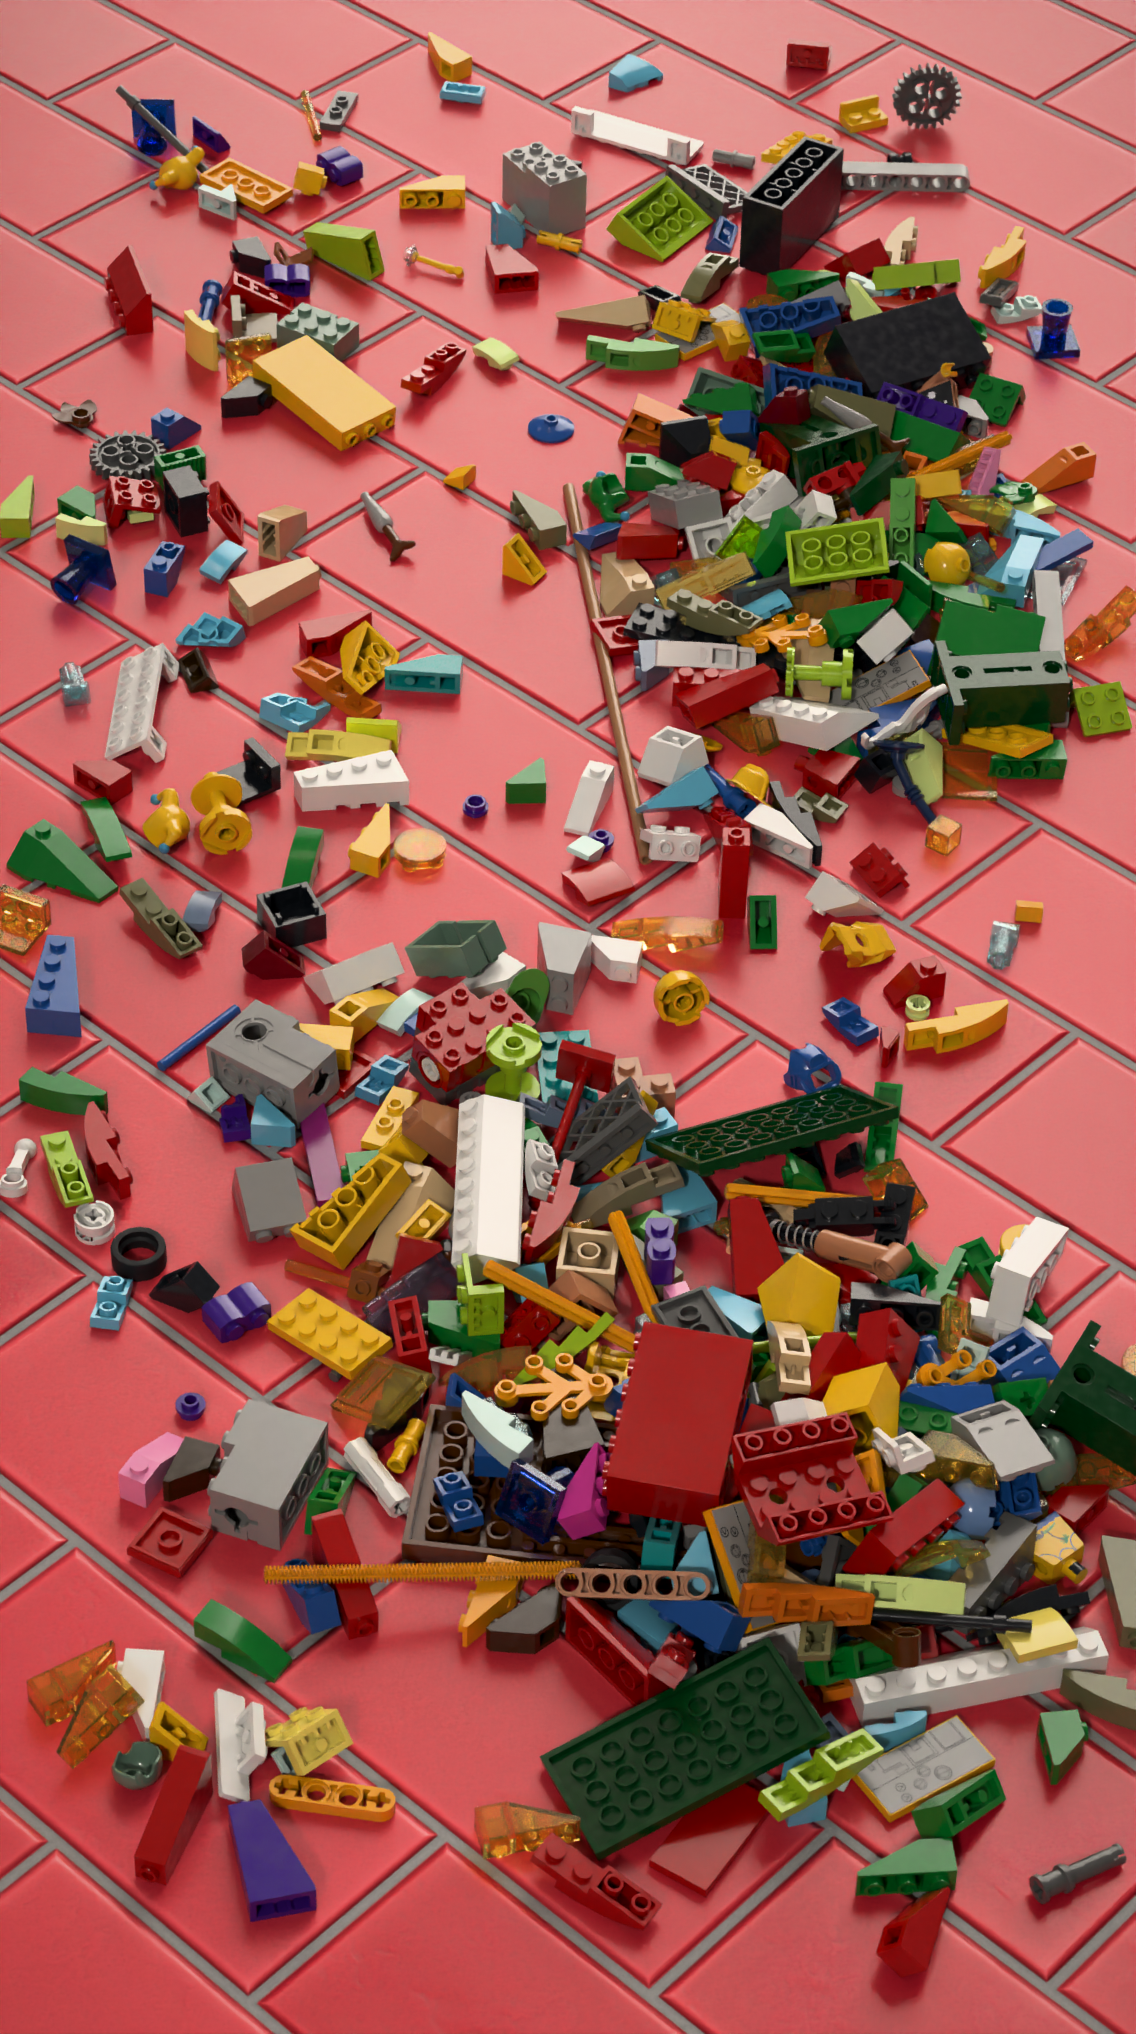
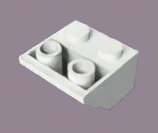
[637,726,709,786]

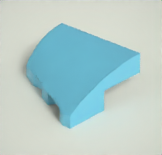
[609,54,663,92]
[741,589,793,620]
[175,612,246,647]
[259,693,331,733]
[617,1589,681,1656]

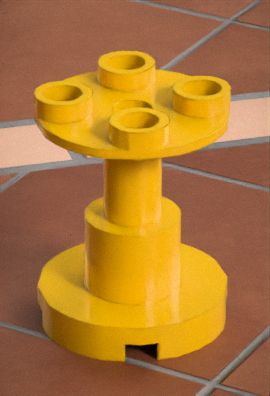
[190,772,252,855]

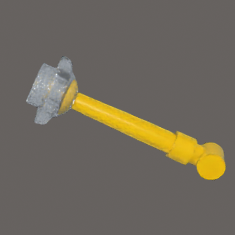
[403,244,464,279]

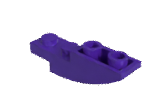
[876,382,968,433]

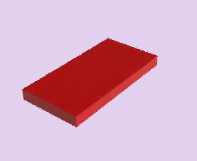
[649,1784,770,1897]

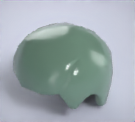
[111,1741,162,1790]

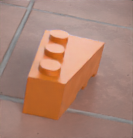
[617,393,694,447]

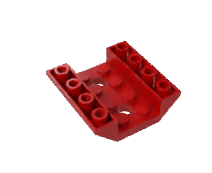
[731,1412,894,1546]

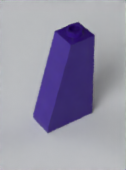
[228,1799,317,1922]

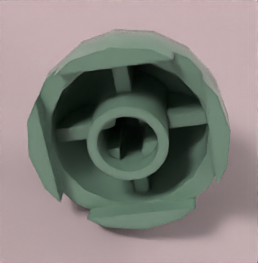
[1034,1428,1078,1491]

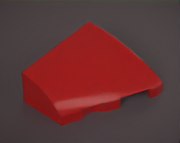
[849,579,903,607]

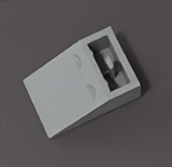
[951,1400,1055,1482]

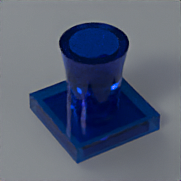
[131,99,177,156]
[1026,298,1080,360]
[50,534,117,604]
[495,1458,575,1545]

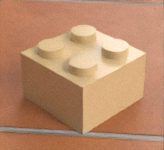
[556,1227,621,1299]

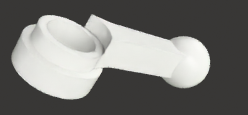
[0,1138,37,1198]

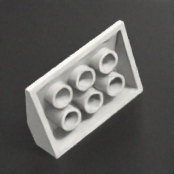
[749,696,879,751]

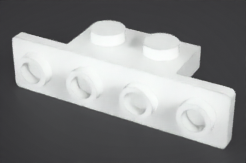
[214,1689,267,1803]

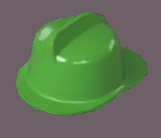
[505,968,550,1024]

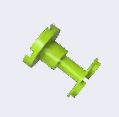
[785,647,853,700]
[485,1023,542,1101]

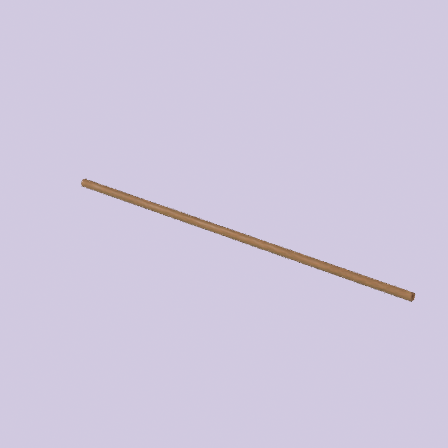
[563,483,652,865]

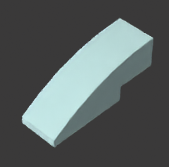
[462,1390,533,1475]

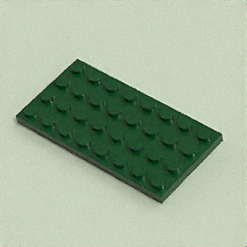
[645,1084,899,1177]
[540,1637,831,1861]

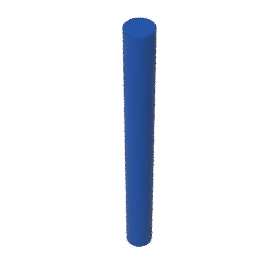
[157,1004,241,1071]

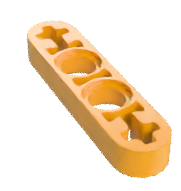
[269,1774,396,1822]

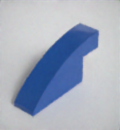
[856,698,940,758]

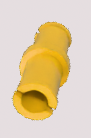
[536,229,583,254]
[387,1418,426,1473]

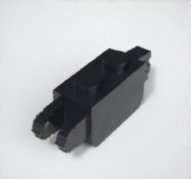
[793,1196,898,1237]

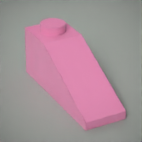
[118,1432,184,1508]

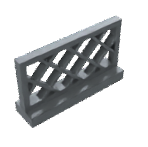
[665,164,748,220]
[714,559,822,608]
[548,1076,658,1186]

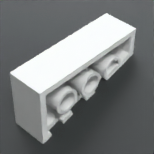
[857,607,914,665]
[293,750,409,812]
[986,1217,1069,1328]

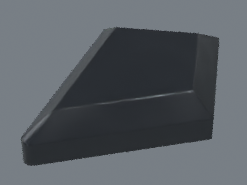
[834,1142,865,1179]

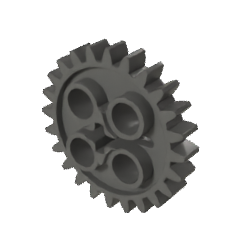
[892,63,962,129]
[89,430,166,480]

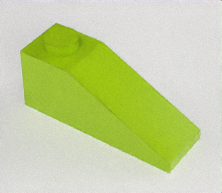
[0,475,35,538]

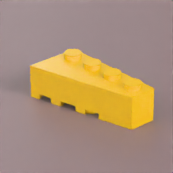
[289,1152,412,1270]

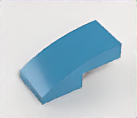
[355,1055,409,1106]

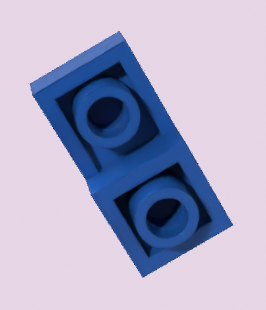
[433,1471,484,1532]

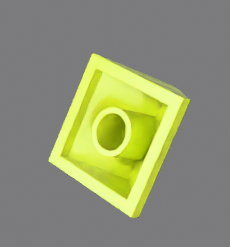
[346,717,402,754]

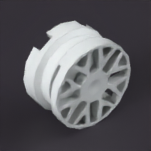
[74,1200,115,1245]

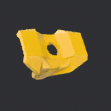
[819,921,896,968]
[584,1341,635,1424]

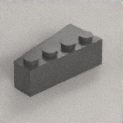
[948,1511,1037,1635]

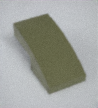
[794,786,849,823]

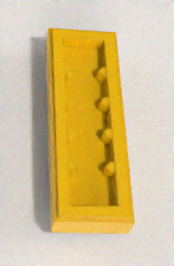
[361,1086,419,1150]

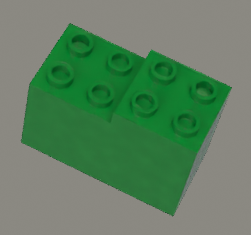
[927,600,1046,677]

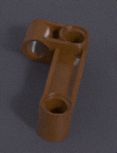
[846,1620,921,1668]

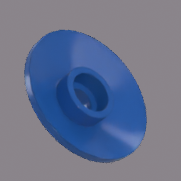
[528,414,574,443]

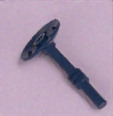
[873,740,939,828]

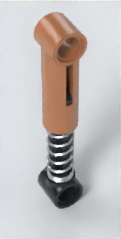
[762,1206,912,1283]

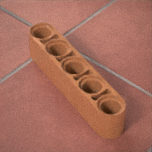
[555,1568,713,1601]

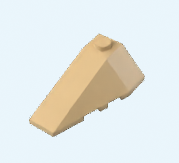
[555,295,651,332]
[600,552,655,617]
[366,1161,455,1270]

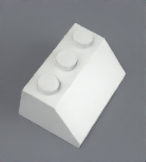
[303,942,405,1005]

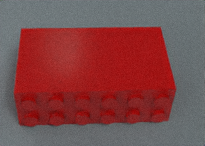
[602,1321,754,1527]

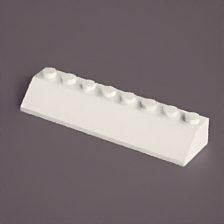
[451,1094,525,1284]
[849,1626,1109,1728]

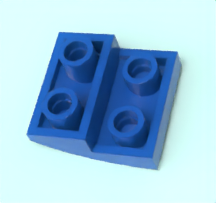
[973,1472,1042,1530]

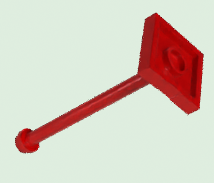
[528,1039,616,1210]

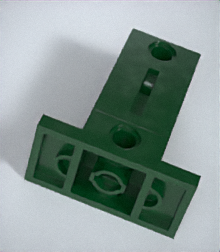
[759,413,882,497]
[930,640,1073,745]
[1029,1320,1136,1476]

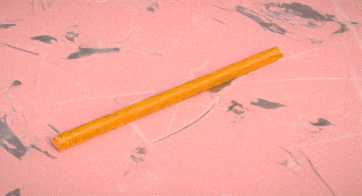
[832,431,1013,524]
[263,1561,581,1585]

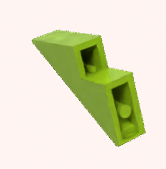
[872,259,961,290]

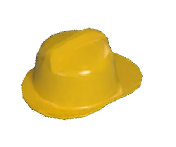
[726,764,775,809]

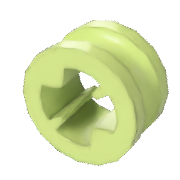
[905,994,930,1021]

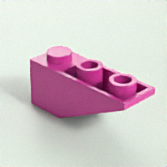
[558,1442,610,1540]

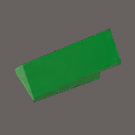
[890,409,970,462]

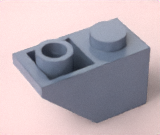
[633,640,669,691]

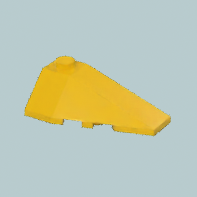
[340,620,400,695]

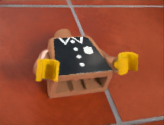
[916,363,963,434]

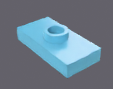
[440,81,486,104]

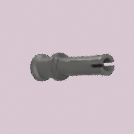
[1029,1843,1126,1904]

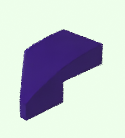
[219,1094,251,1143]

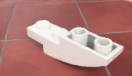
[655,641,756,670]

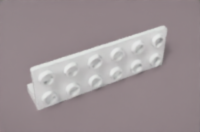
[571,106,704,166]
[105,643,180,763]

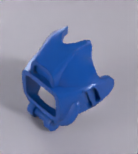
[783,1043,842,1094]

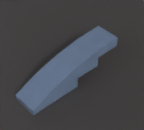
[516,1092,619,1133]

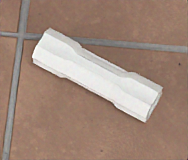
[344,1437,411,1518]

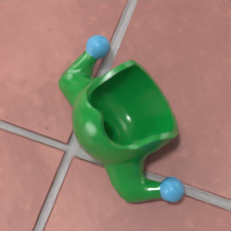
[582,471,630,523]

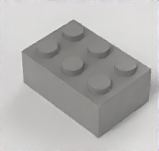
[647,479,723,529]

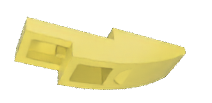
[285,729,392,762]

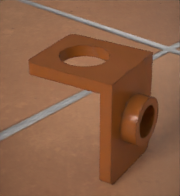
[274,242,314,266]

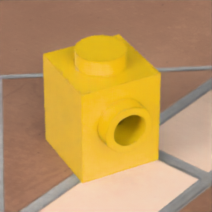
[293,162,327,196]

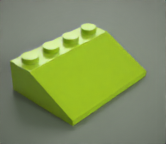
[606,175,713,262]
[785,517,890,587]

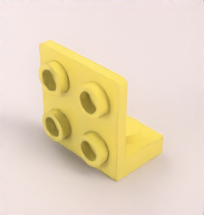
[265,1706,353,1776]

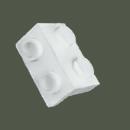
[640,825,701,862]
[871,1427,935,1475]

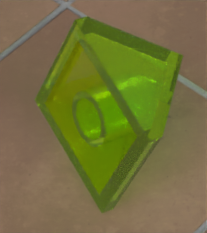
[715,515,764,560]

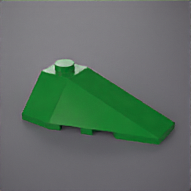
[6,819,119,903]

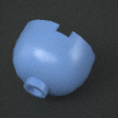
[949,1477,996,1540]

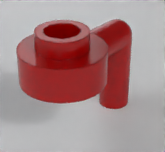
[901,285,938,300]

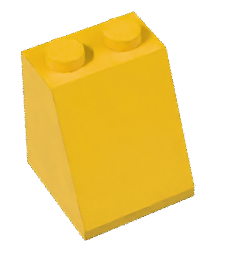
[757,1252,841,1352]
[822,1362,900,1456]

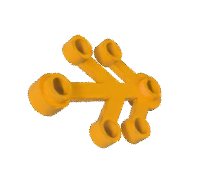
[736,613,828,653]
[916,1349,997,1386]
[494,1353,613,1421]

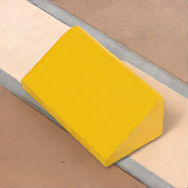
[395,1198,452,1241]

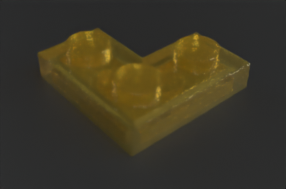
[938,1293,994,1355]

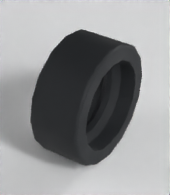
[110,1227,167,1282]
[582,1548,640,1612]

